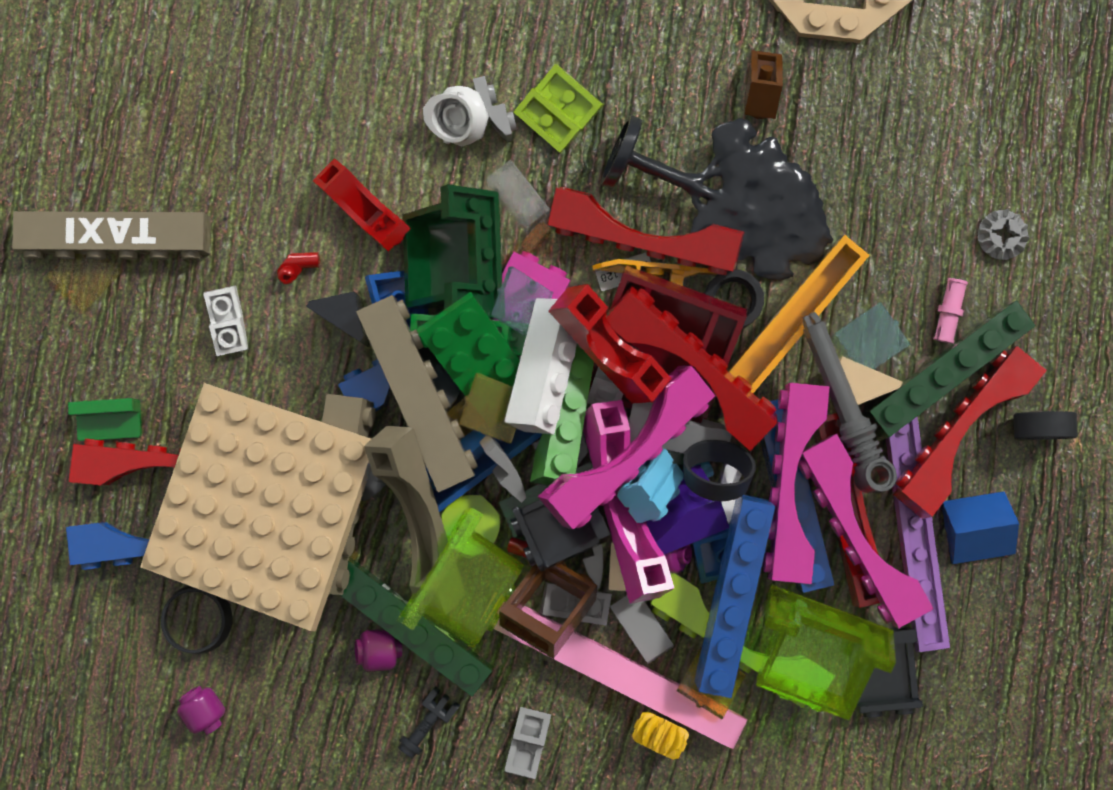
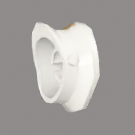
[423,86,489,147]

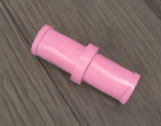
[933,278,968,344]

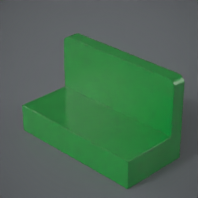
[68,398,142,441]

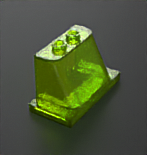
[396,508,524,648]
[756,584,896,720]

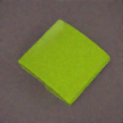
[514,64,604,153]

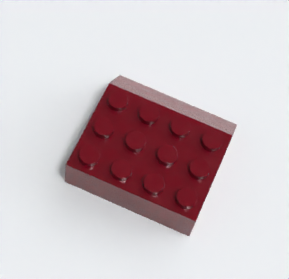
[589,265,747,423]

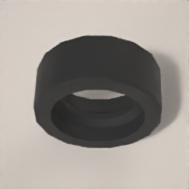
[704,270,764,329]
[1013,411,1078,440]

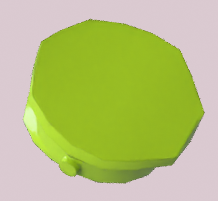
[440,495,500,558]

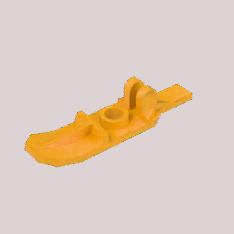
[592,259,717,286]

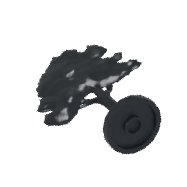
[601,114,834,281]

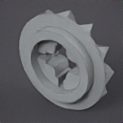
[978,209,1030,260]

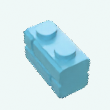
[617,449,684,523]

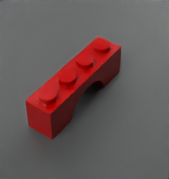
[548,284,672,404]

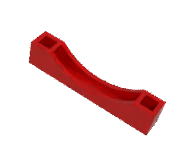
[548,187,745,275]
[606,286,777,451]
[892,346,1047,519]
[814,413,880,608]
[69,439,181,485]

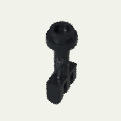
[398,686,460,759]

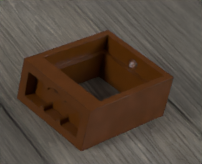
[499,562,597,659]

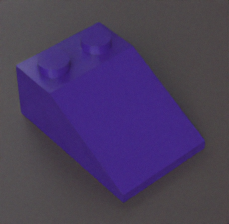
[646,464,730,555]

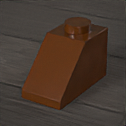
[744,50,783,119]

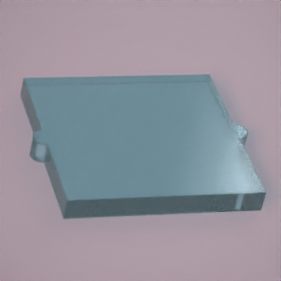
[491,266,553,336]
[835,302,910,369]

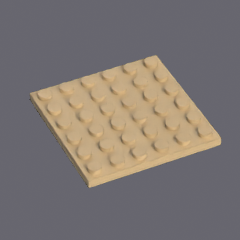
[140,383,371,631]

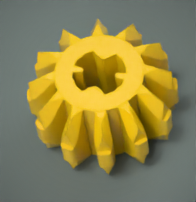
[632,712,689,760]

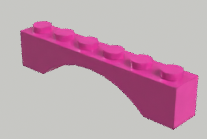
[538,366,715,530]
[763,383,830,584]
[583,400,674,604]
[798,434,934,628]

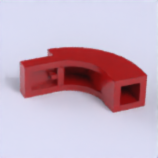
[313,158,411,251]

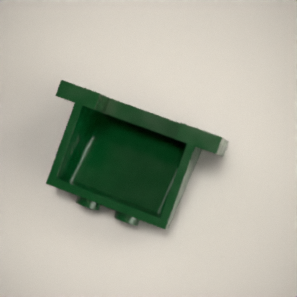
[402,184,504,320]

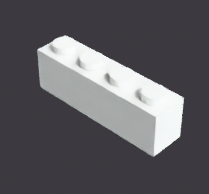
[504,298,577,435]

